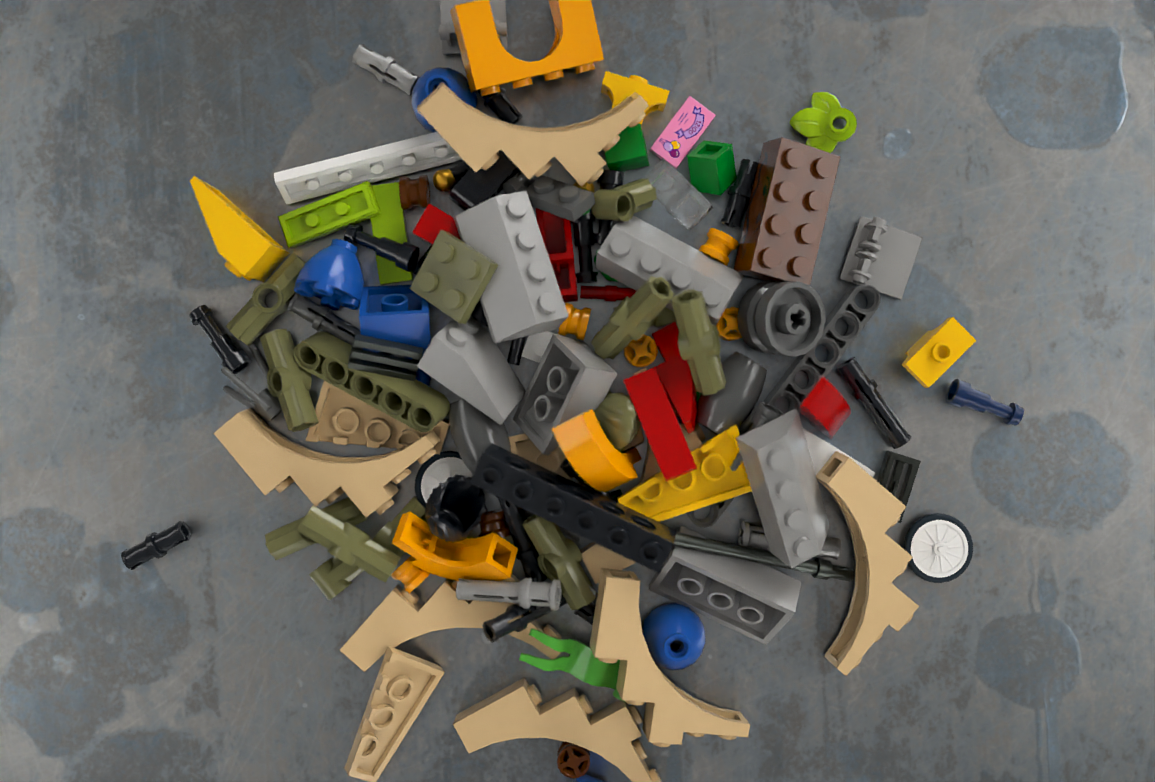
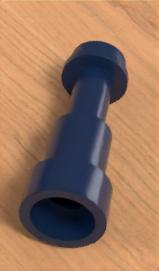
[946,379,1024,426]

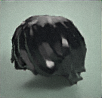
[425,474,488,543]

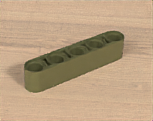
[293,331,450,432]

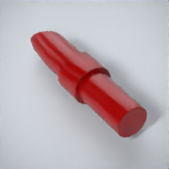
[580,285,636,302]

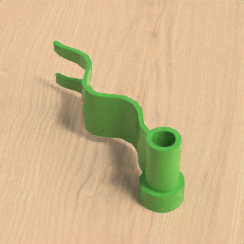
[519,628,625,702]

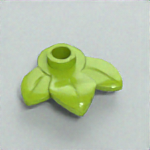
[790,92,857,153]

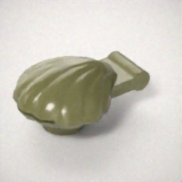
[594,389,640,452]

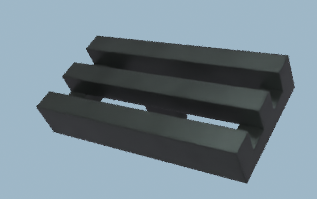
[348,334,423,381]
[877,450,921,523]

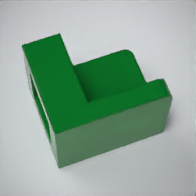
[604,124,650,172]
[687,140,737,195]

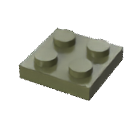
[409,230,498,324]

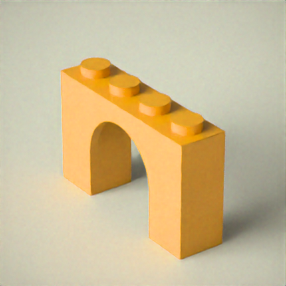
[450,0,604,97]

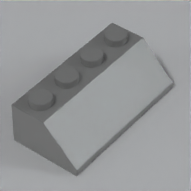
[454,191,569,344]
[595,215,745,326]
[736,409,830,569]
[648,525,801,645]

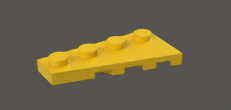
[617,424,752,522]

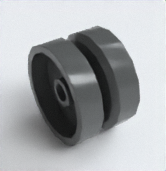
[737,281,826,357]

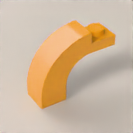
[552,409,642,492]
[392,511,518,581]

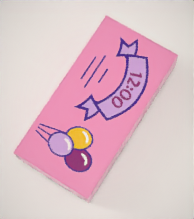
[650,96,716,170]

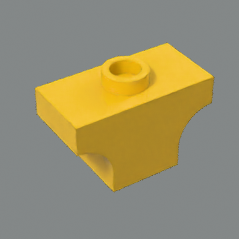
[601,71,670,126]
[901,317,977,388]

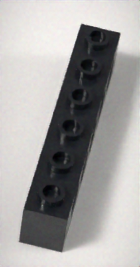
[470,443,677,573]

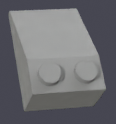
[417,316,526,425]
[513,334,618,455]

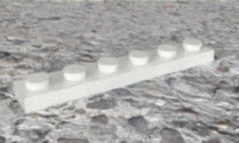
[274,132,463,204]

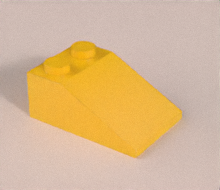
[190,176,289,282]

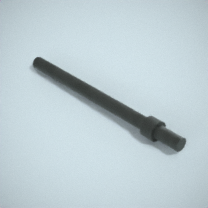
[674,532,854,582]

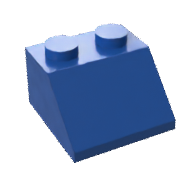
[359,284,431,353]

